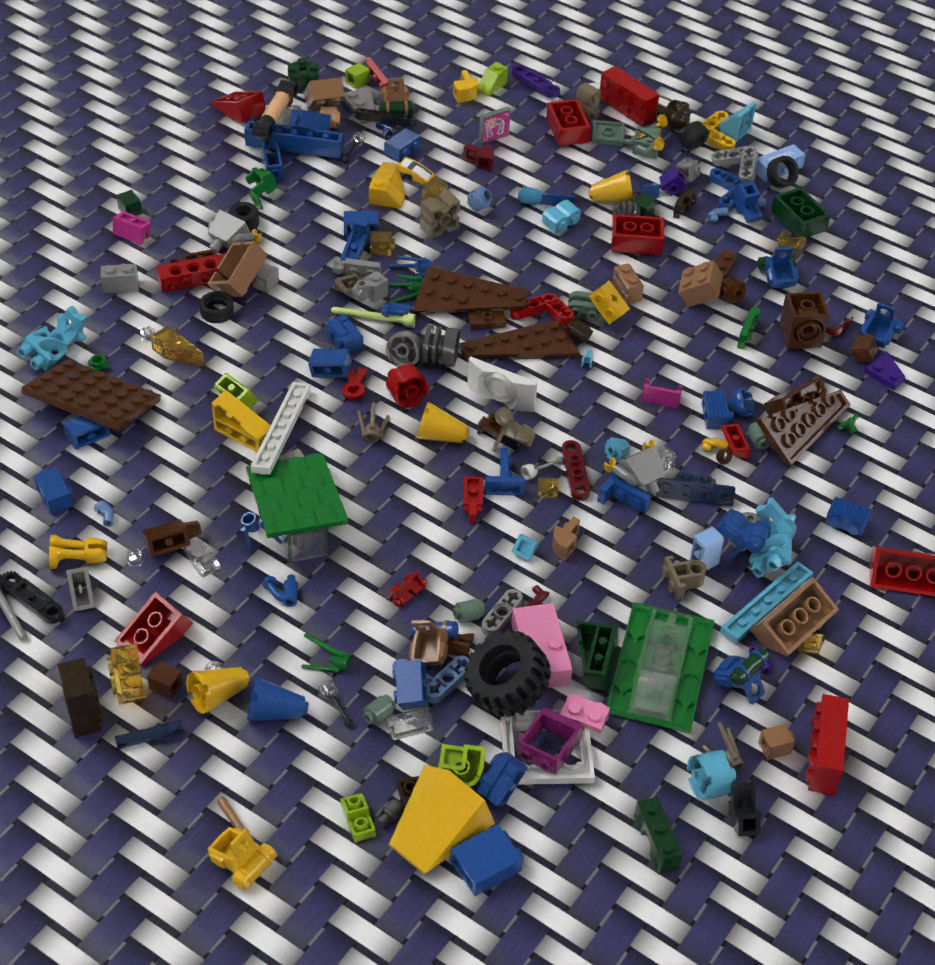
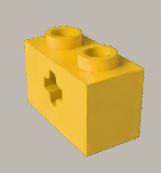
[589,280,630,324]

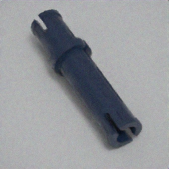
[115,720,184,750]

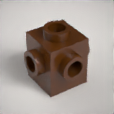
[719,277,746,304]

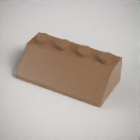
[750,577,839,656]

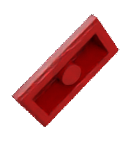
[720,423,751,459]

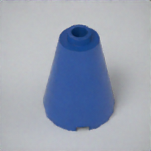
[247,677,309,721]

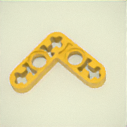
[701,111,736,150]

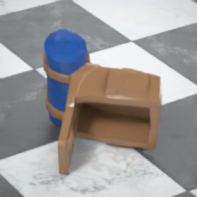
[409,620,459,666]

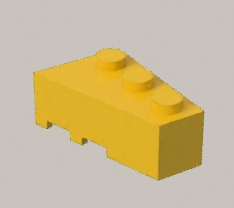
[212,390,271,452]

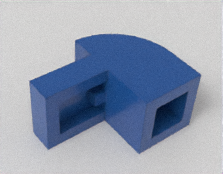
[735,182,763,223]

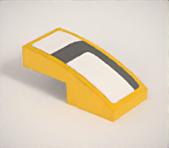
[398,157,434,186]

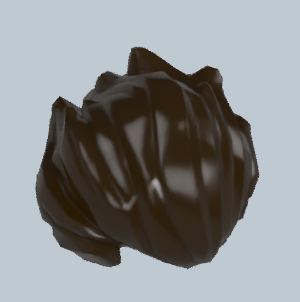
[665,99,692,131]

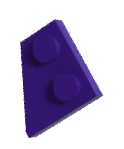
[864,351,905,391]

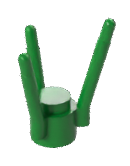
[388,274,424,304]
[301,633,351,673]

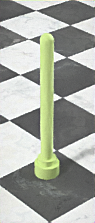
[331,307,416,328]

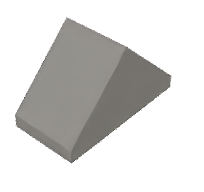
[66,566,95,611]

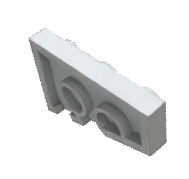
[343,86,375,124]

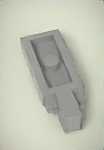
[332,258,381,277]

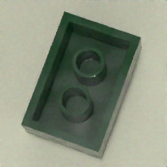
[771,187,831,240]

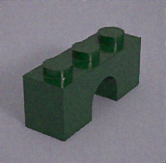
[634,797,683,874]

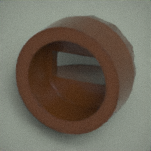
[716,448,732,465]

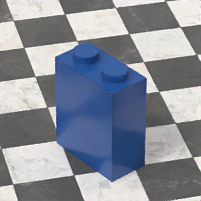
[450,824,524,896]

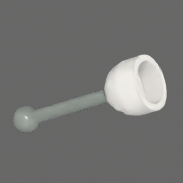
[521,457,564,480]

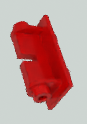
[386,569,427,607]

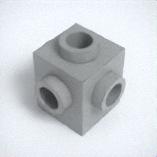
[676,157,700,182]

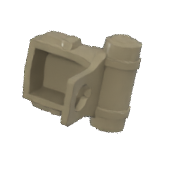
[491,407,535,452]

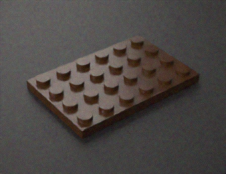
[21,359,161,431]

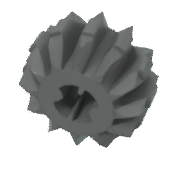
[612,200,641,219]

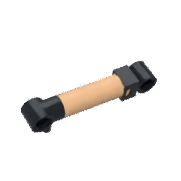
[252,80,298,145]

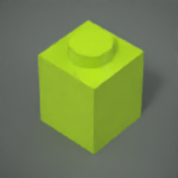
[345,63,370,89]

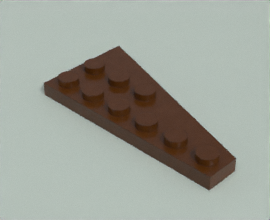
[459,320,580,360]

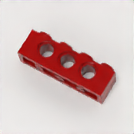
[156,253,228,293]

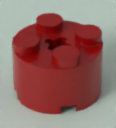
[386,363,429,408]

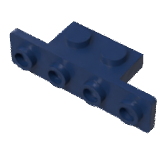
[656,473,736,506]

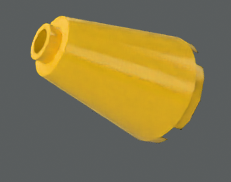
[588,170,634,203]
[416,402,470,443]
[186,667,250,714]

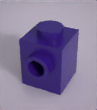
[659,166,687,196]

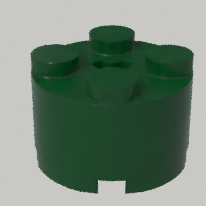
[288,58,319,94]

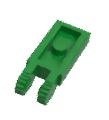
[737,307,761,350]

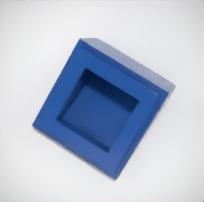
[640,183,659,198]

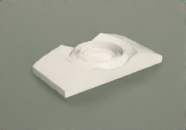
[467,357,538,412]

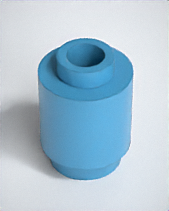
[518,187,542,205]

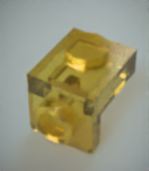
[778,229,807,253]

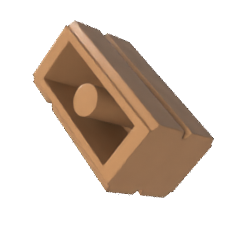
[612,263,644,304]

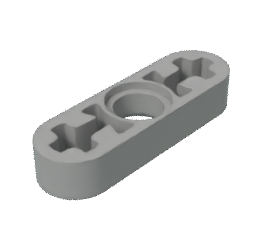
[482,589,523,637]

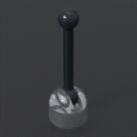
[342,132,365,163]
[319,681,353,727]

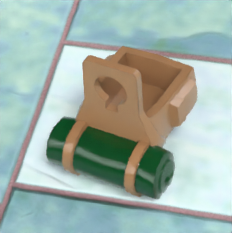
[378,78,415,115]

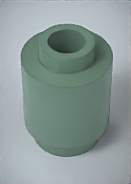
[748,422,771,449]
[453,599,485,623]
[363,694,396,725]

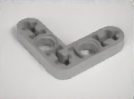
[711,146,758,184]

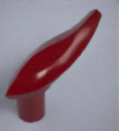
[826,316,853,337]
[527,585,550,606]

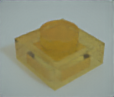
[538,478,558,498]
[798,633,824,654]

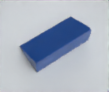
[541,192,575,206]

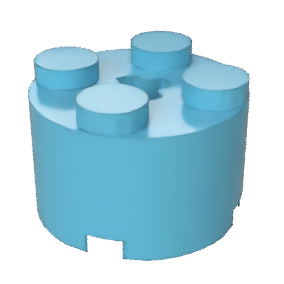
[687,750,736,800]

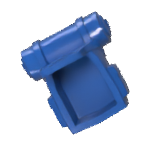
[859,302,905,348]
[717,508,772,560]

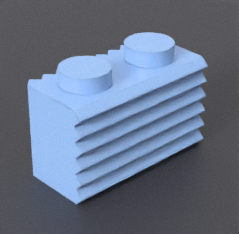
[690,527,724,570]

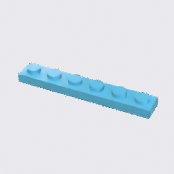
[720,561,814,644]

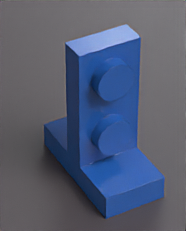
[340,217,372,261]
[485,448,525,496]
[597,473,651,513]

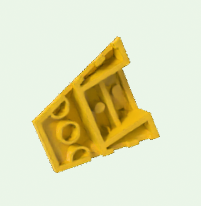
[388,765,495,875]

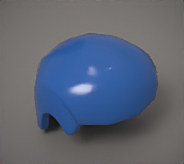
[731,388,754,417]

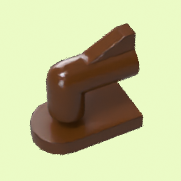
[447,633,474,657]

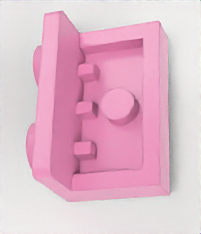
[560,693,610,733]

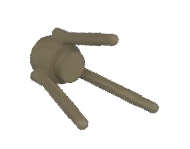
[357,402,390,443]
[702,722,744,772]

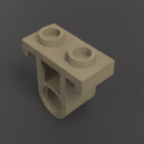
[661,555,707,600]

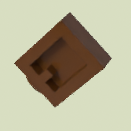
[477,412,504,438]

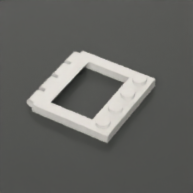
[500,710,595,784]

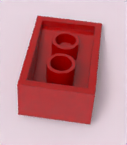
[211,91,266,123]
[114,592,193,666]

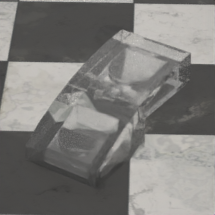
[184,540,221,578]

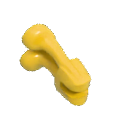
[49,535,108,570]

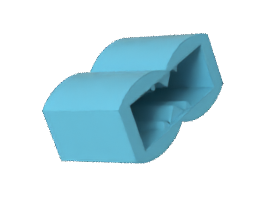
[542,200,581,233]

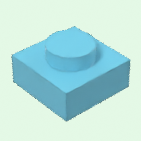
[511,534,539,561]

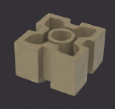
[420,190,460,239]

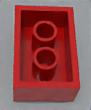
[546,99,591,146]
[611,214,664,255]

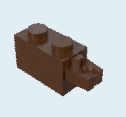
[142,519,202,557]

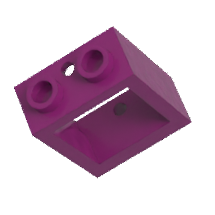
[517,707,583,775]

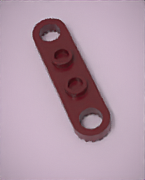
[562,440,590,501]

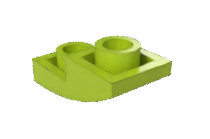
[340,793,376,843]

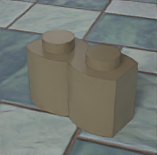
[576,82,601,121]

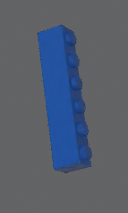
[244,120,344,158]

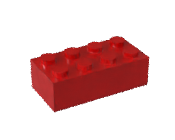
[600,66,660,127]
[805,694,849,796]

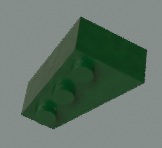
[576,621,619,691]

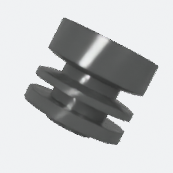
[422,325,460,367]

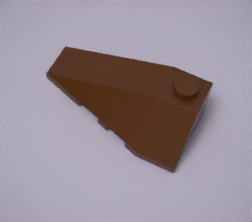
[764,375,827,415]

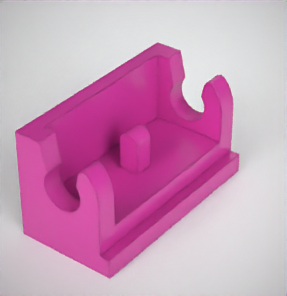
[113,211,151,245]
[642,378,683,408]

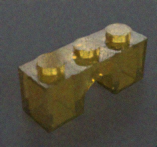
[107,644,145,705]

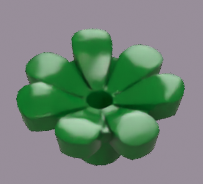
[837,414,859,434]

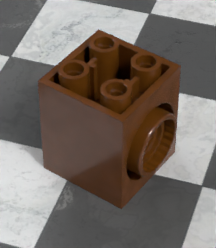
[779,291,830,349]

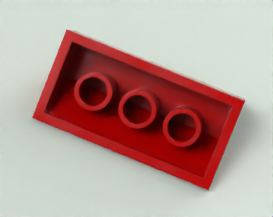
[870,546,935,596]

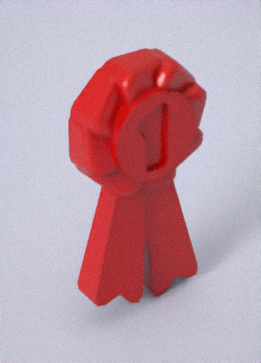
[342,367,368,400]

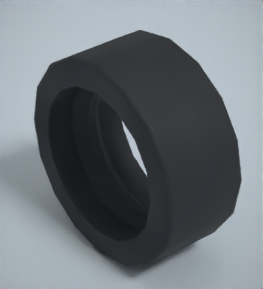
[766,156,799,188]
[199,291,234,323]

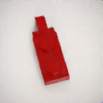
[463,476,483,523]

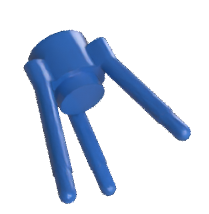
[388,256,431,283]
[241,512,283,551]

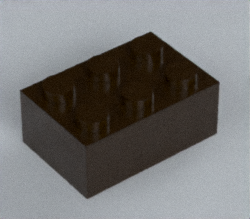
[57,657,103,738]

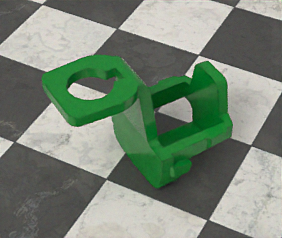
[245,167,277,210]

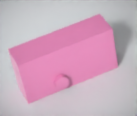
[511,603,572,688]

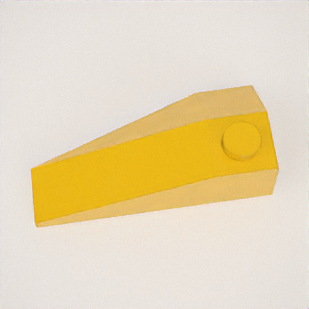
[369,162,405,209]

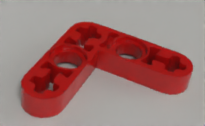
[510,293,574,326]

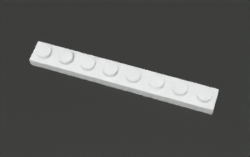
[251,382,311,475]

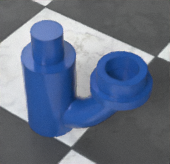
[382,302,412,318]
[262,574,298,607]

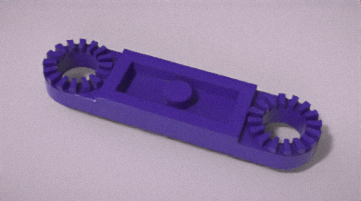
[512,64,560,98]

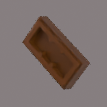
[468,311,506,329]

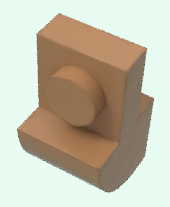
[552,516,580,561]

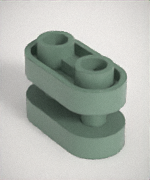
[567,291,602,321]

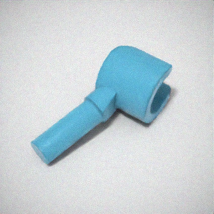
[581,349,593,368]

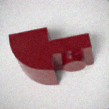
[463,144,494,172]

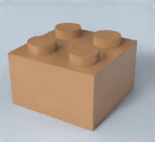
[678,260,723,308]

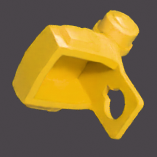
[208,827,277,891]

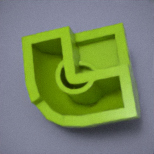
[438,744,486,787]

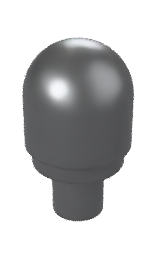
[377,799,404,827]

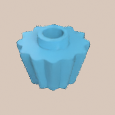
[605,437,630,463]

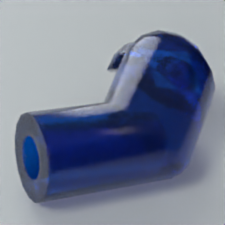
[376,123,393,138]

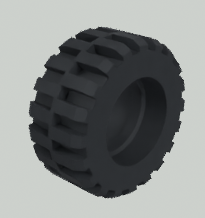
[464,630,551,717]

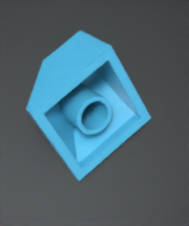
[719,102,756,143]

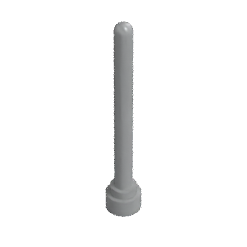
[0,590,27,641]

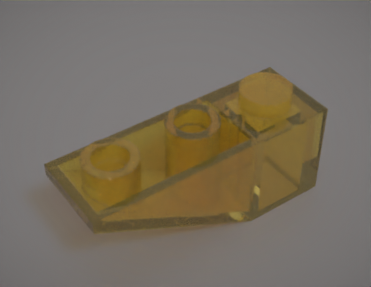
[151,326,204,368]

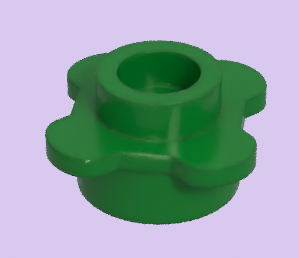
[88,354,109,371]

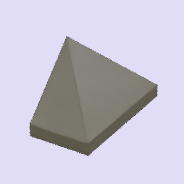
[334,273,361,294]

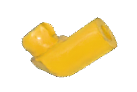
[701,438,729,451]

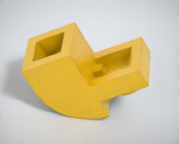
[453,70,478,103]

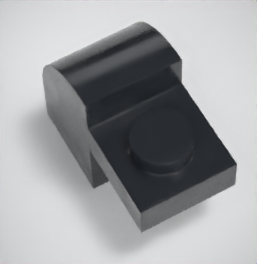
[728,781,761,837]

